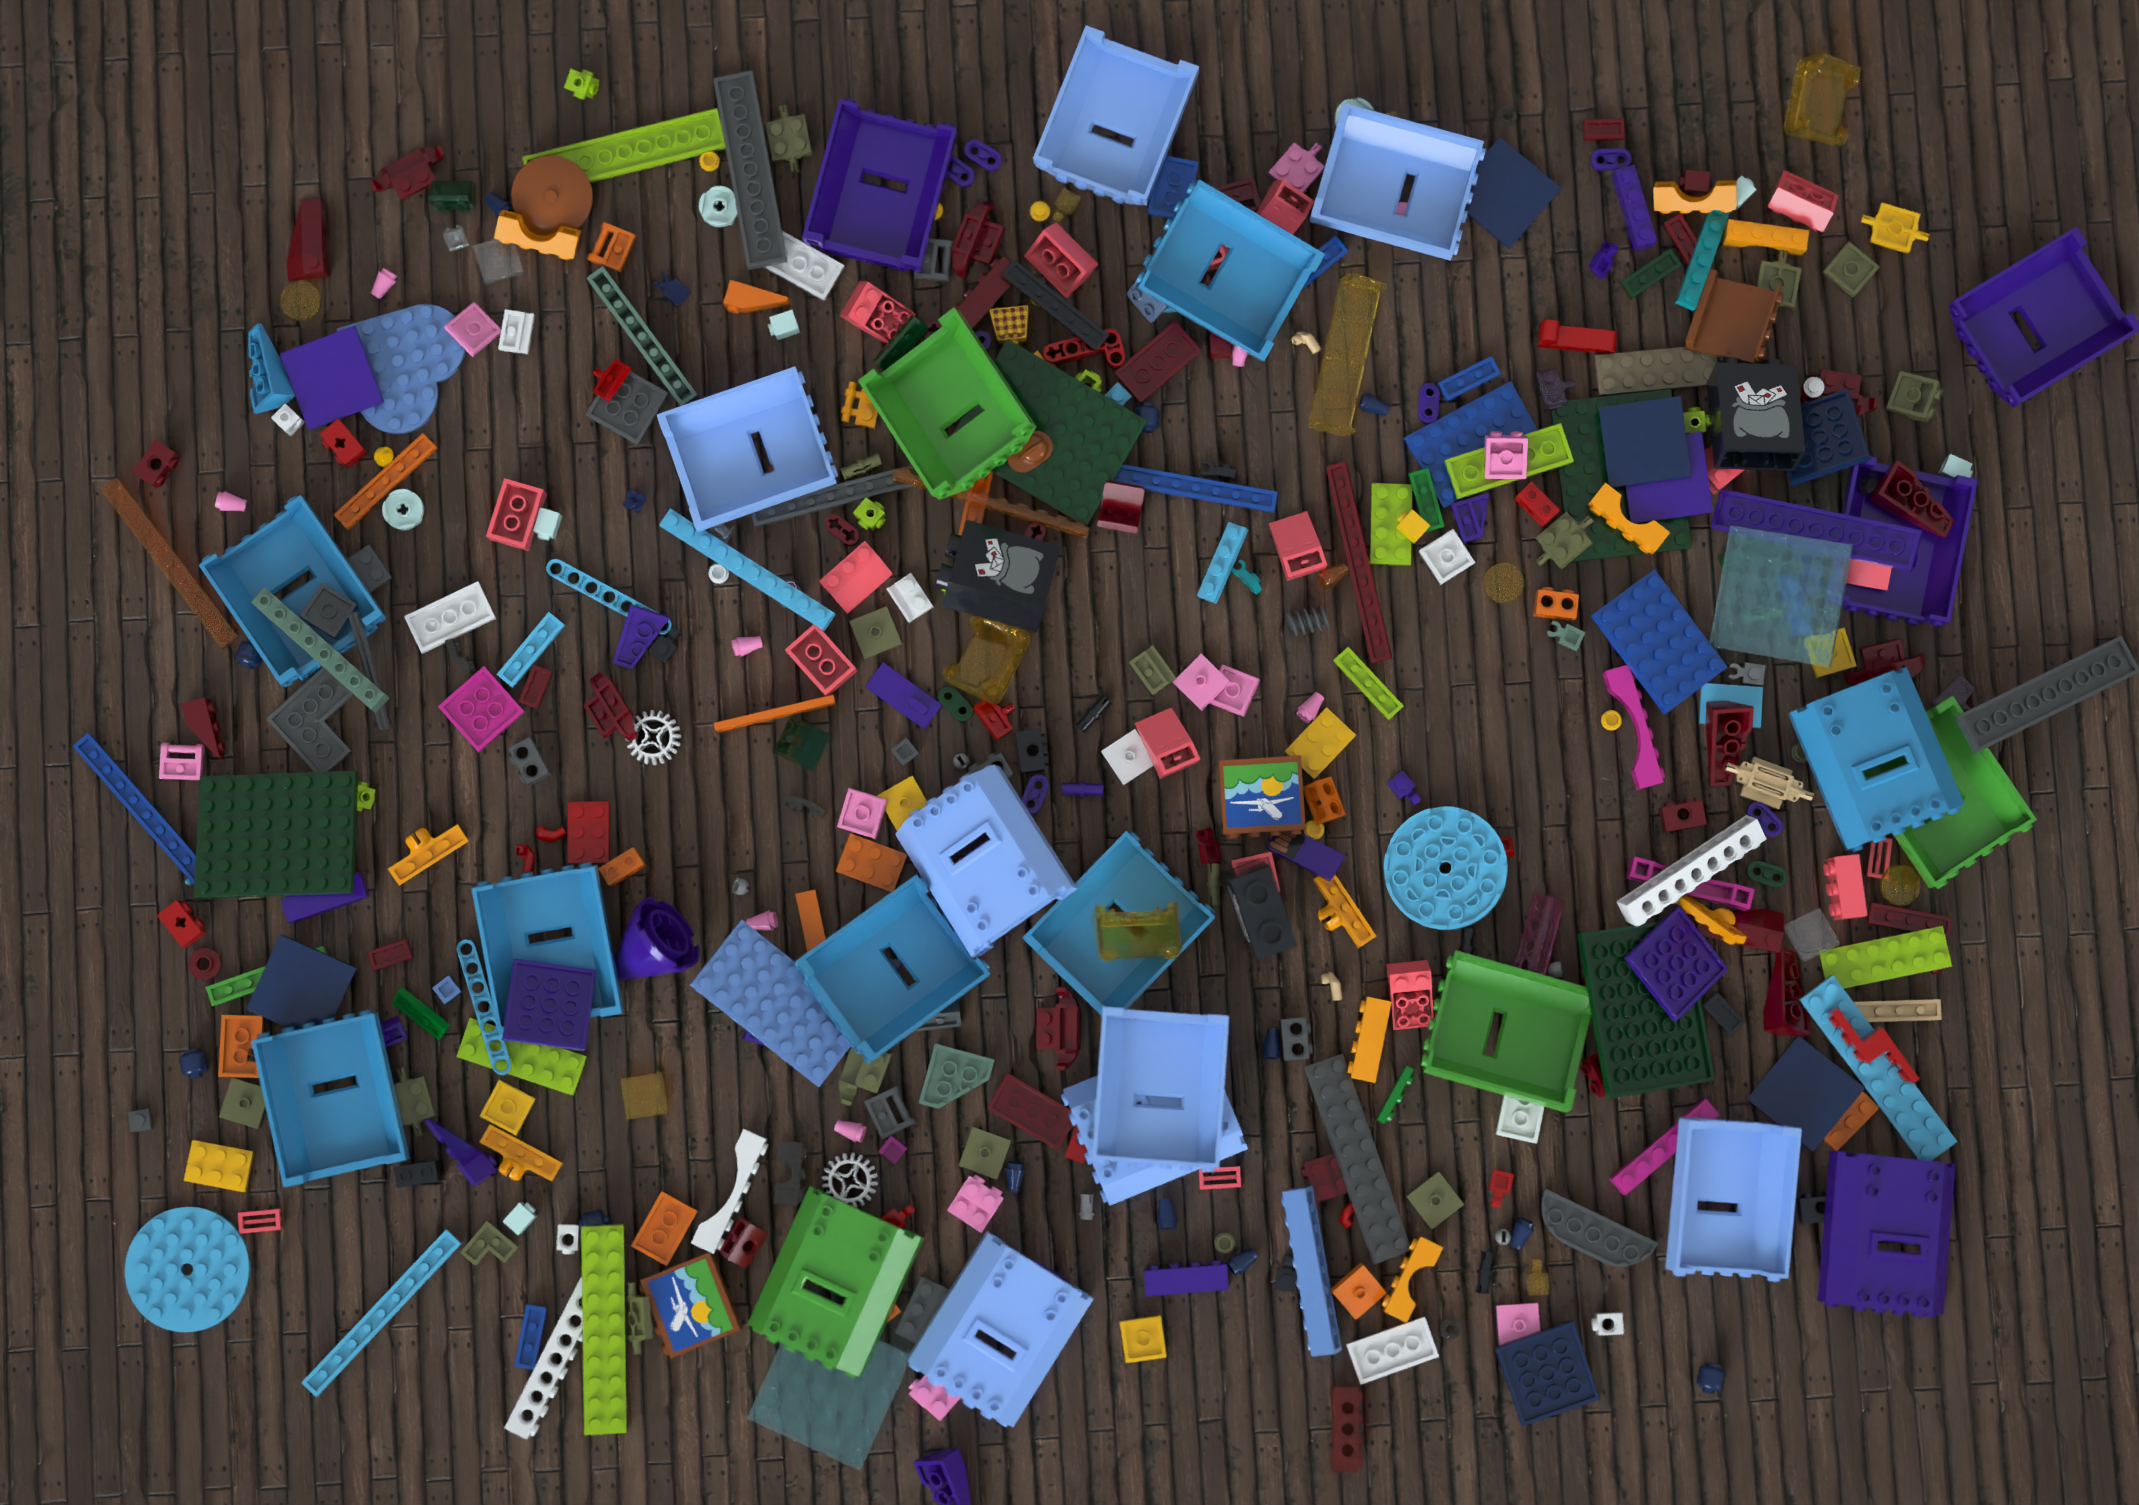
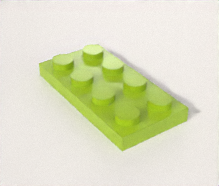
[1370,483,1412,566]

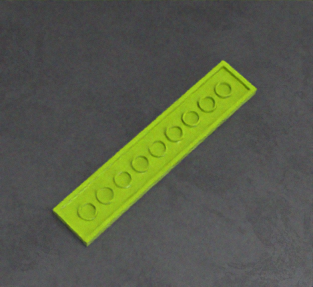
[522,108,726,183]
[581,1224,626,1435]

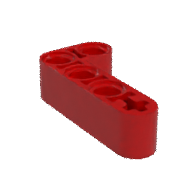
[1537,320,1617,354]
[1043,329,1125,370]

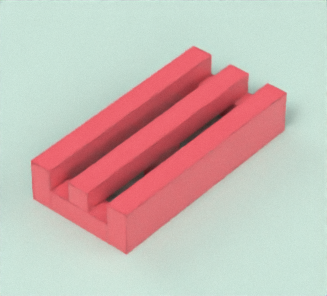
[1865,838,1893,880]
[1198,1166,1241,1190]
[238,1209,282,1234]

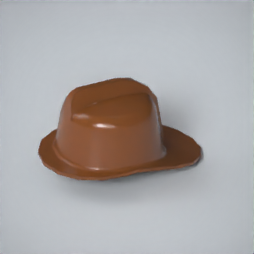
[1007,431,1053,472]

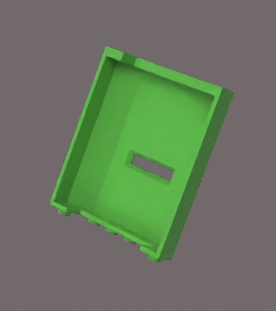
[858,307,1037,500]
[1863,696,2037,889]
[1421,950,1591,1113]
[748,1186,924,1379]

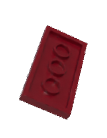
[1114,321,1202,404]
[987,1073,1073,1150]

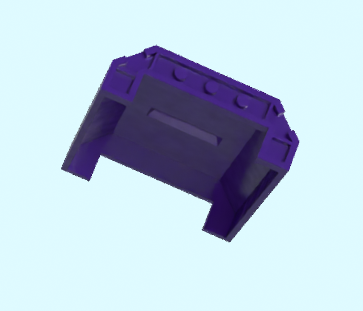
[802,98,957,272]
[1948,226,2139,408]
[1824,456,1978,627]
[1817,1151,1955,1317]

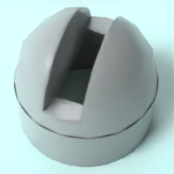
[953,753,969,770]
[732,878,749,895]
[1548,961,1563,978]
[1494,1228,1511,1245]

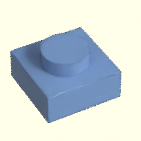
[432,975,462,1004]

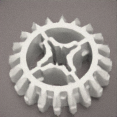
[626,710,681,765]
[822,1153,878,1208]

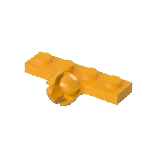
[388,824,469,886]
[1313,874,1376,948]
[1675,895,1747,945]
[480,1124,563,1182]

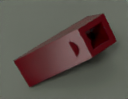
[181,697,225,759]

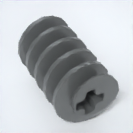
[1285,605,1329,638]

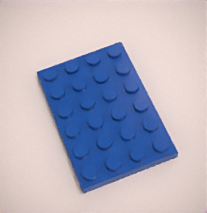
[1404,381,1538,509]
[1591,569,1727,714]

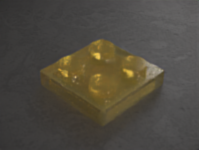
[620,1072,668,1120]

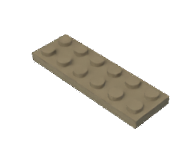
[1594,347,1718,396]

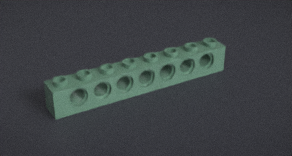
[587,266,700,406]
[251,587,389,713]

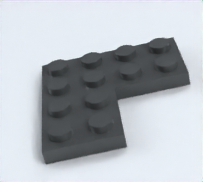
[266,667,354,772]

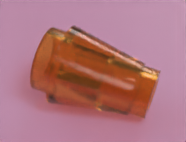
[1317,562,1348,589]

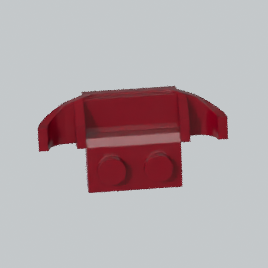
[369,145,445,201]
[951,202,1006,279]
[1799,369,1879,416]
[1844,638,1925,686]
[583,672,638,742]
[1036,987,1081,1070]

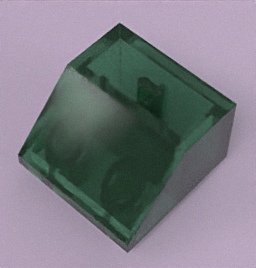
[428,181,476,213]
[773,717,831,772]

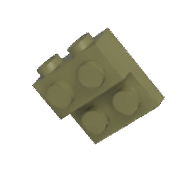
[1886,371,1943,423]

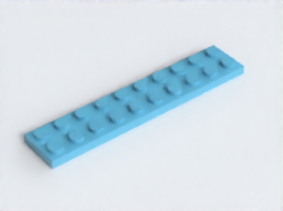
[1799,975,1957,1161]

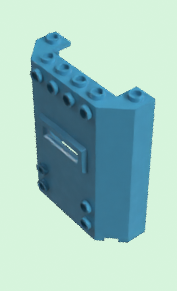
[1135,179,1325,361]
[199,495,387,687]
[1788,667,1965,853]
[1022,831,1215,1015]
[471,862,624,1035]
[795,874,990,1064]
[251,1010,410,1188]

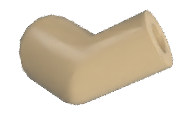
[1292,331,1321,354]
[1321,972,1343,1001]

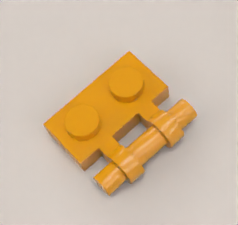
[841,382,878,429]

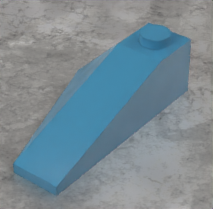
[248,323,295,414]

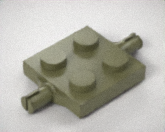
[766,105,813,173]
[1756,250,1802,311]
[1535,511,1594,569]
[394,1067,436,1137]
[625,1282,653,1355]

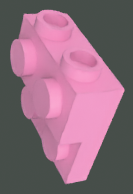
[1484,431,1528,479]
[947,1174,1004,1233]
[909,1375,961,1421]

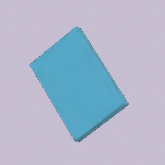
[1698,683,1763,728]

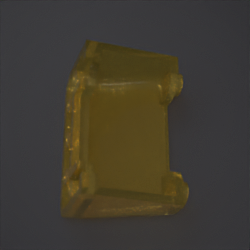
[1784,52,1861,146]
[942,615,1030,705]
[1092,902,1182,962]

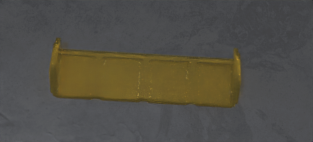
[1308,273,1388,436]

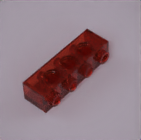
[1332,1385,1362,1472]

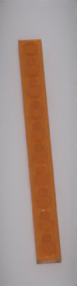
[892,468,1090,538]
[101,478,239,649]

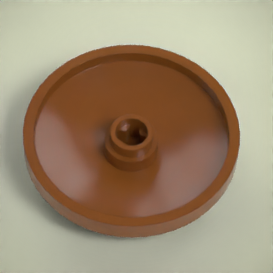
[511,155,593,236]

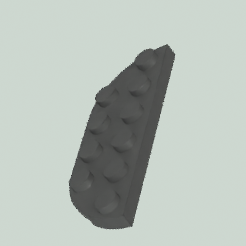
[1541,1189,1658,1267]

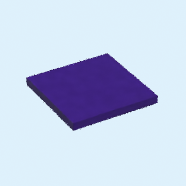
[280,326,385,430]
[1626,432,1713,524]
[1624,905,1728,1022]
[502,959,596,1051]

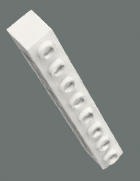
[1616,815,1766,926]
[505,1277,583,1439]

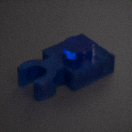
[654,272,691,308]

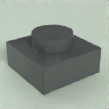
[891,738,919,767]
[128,1109,153,1133]

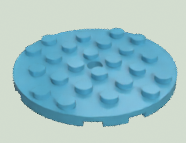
[1384,806,1508,930]
[125,1207,251,1332]

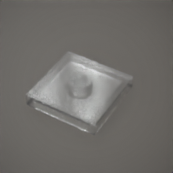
[473,239,524,284]
[1784,908,1840,963]

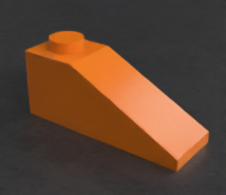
[723,280,790,314]

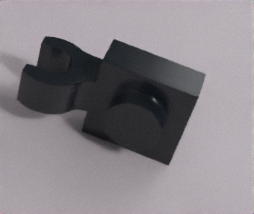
[1200,460,1236,481]
[649,627,682,664]
[1274,1254,1297,1292]

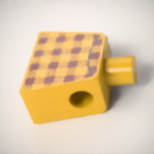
[990,305,1028,345]

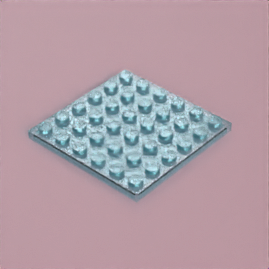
[1709,525,1853,667]
[747,1339,909,1471]

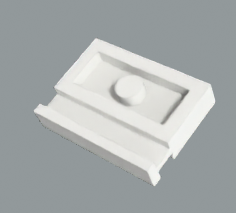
[498,309,535,354]
[887,573,933,623]

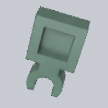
[1546,621,1585,651]

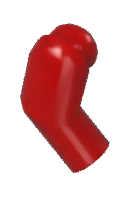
[536,825,568,843]
[515,844,535,873]
[1339,1201,1354,1228]

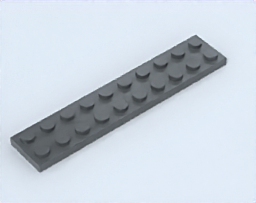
[713,70,788,270]
[1955,635,2139,754]
[1304,1054,1411,1264]

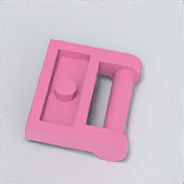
[159,742,205,780]

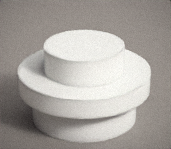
[1803,377,1824,398]
[708,563,729,584]

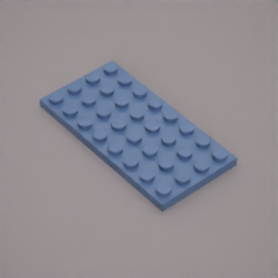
[690,920,851,1087]

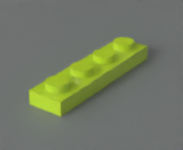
[1333,647,1404,721]

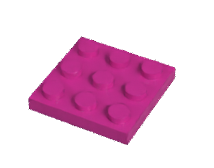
[438,666,525,752]

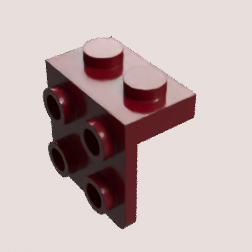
[1097,480,1145,534]

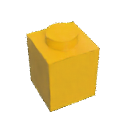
[1396,510,1430,543]

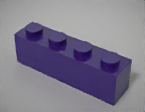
[1611,165,1657,252]
[280,871,370,924]
[1144,1260,1229,1296]

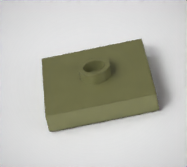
[1822,241,1880,298]
[849,606,902,659]
[219,1078,266,1129]
[958,1127,1011,1180]
[1406,1171,1464,1230]

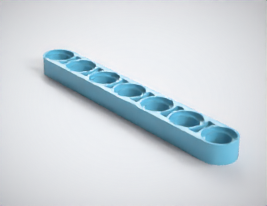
[546,559,672,635]
[457,939,512,1075]

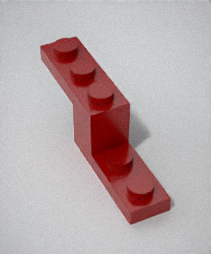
[1828,1007,1919,1084]

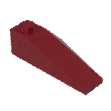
[286,198,329,282]
[1763,947,1810,1036]

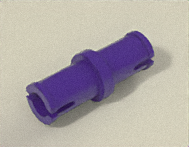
[1062,781,1104,798]

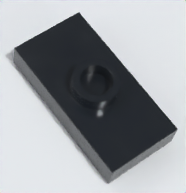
[1702,992,1746,1036]

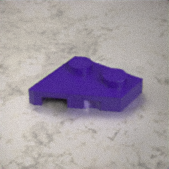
[1450,493,1489,543]

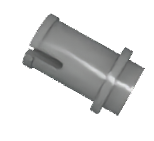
[1078,1194,1095,1220]

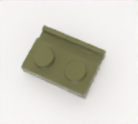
[1129,645,1177,696]

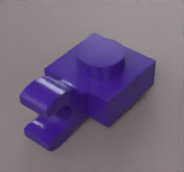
[1588,241,1618,279]
[1386,771,1421,806]

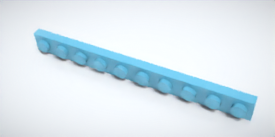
[659,509,836,631]
[301,1229,462,1397]

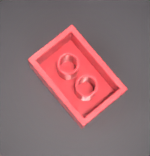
[486,478,547,551]
[785,624,857,696]
[1823,854,1867,921]

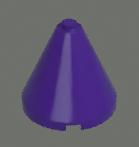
[614,897,699,981]

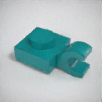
[1232,560,1262,595]

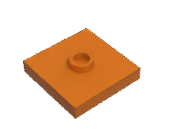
[1330,1263,1387,1320]

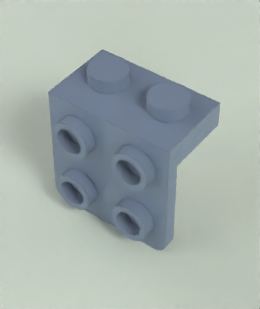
[1127,282,1167,322]

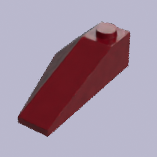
[1868,460,1954,538]
[1706,701,1754,787]
[1696,909,1784,954]

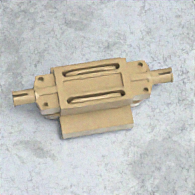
[1725,757,1814,810]

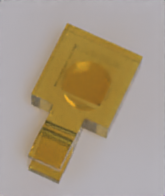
[1052,188,1081,225]
[1526,1258,1549,1296]

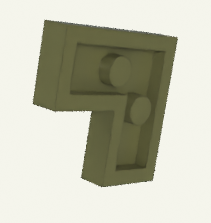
[460,1220,519,1266]

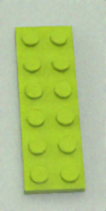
[1444,423,1574,499]
[1819,926,1952,989]
[456,1018,588,1096]

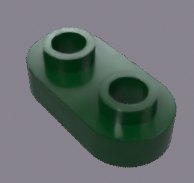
[938,687,973,722]
[1746,861,1788,888]

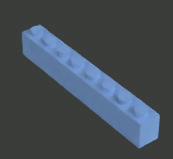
[1281,1186,1342,1357]

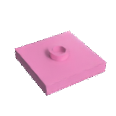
[444,302,501,357]
[1173,654,1230,711]
[1209,664,1260,717]
[837,788,888,839]
[1496,1303,1540,1345]

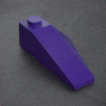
[425,1118,499,1186]
[914,1448,971,1505]

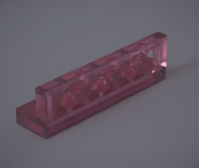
[1514,893,1565,975]

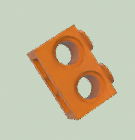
[1533,587,1579,621]
[1303,777,1346,826]
[598,847,647,887]

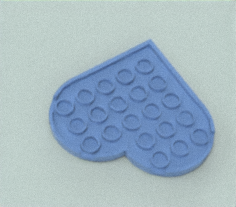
[337,304,466,435]

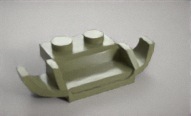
[839,1047,892,1106]

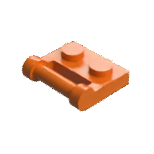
[587,222,636,273]

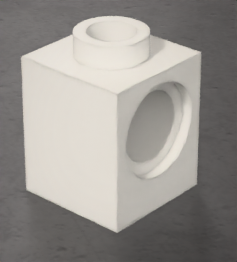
[271,404,305,436]
[557,1224,581,1254]
[1591,1312,1624,1336]

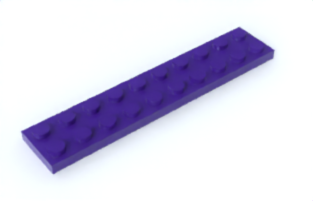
[1711,489,1923,572]

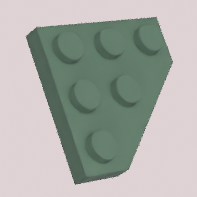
[919,1044,995,1109]

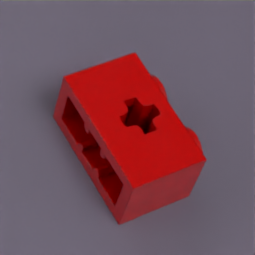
[320,418,368,468]
[1514,481,1560,528]
[157,900,206,948]

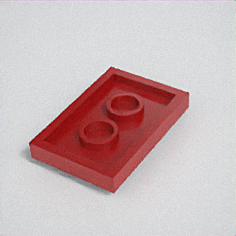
[568,801,610,864]

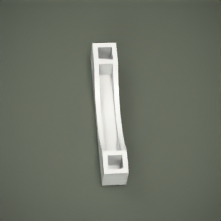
[691,1129,769,1254]

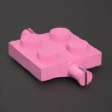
[1268,142,1325,194]

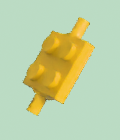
[1861,203,1930,254]

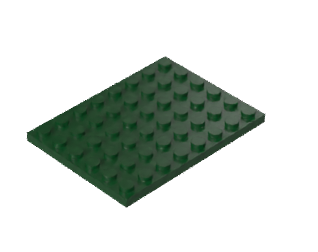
[954,339,1148,527]
[1549,389,1692,563]
[194,770,358,899]
[1577,922,1715,1099]

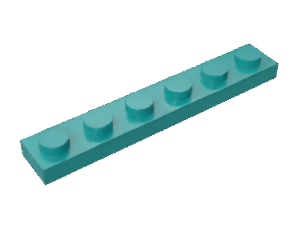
[1675,210,1730,311]

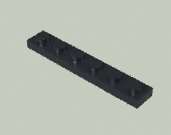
[1001,259,1109,352]

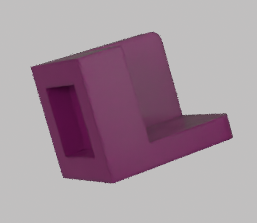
[878,1135,908,1164]

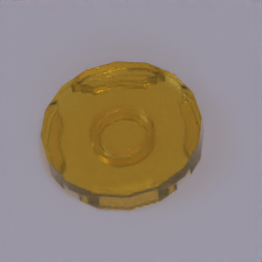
[280,281,321,321]
[1483,563,1524,603]
[1880,865,1921,906]

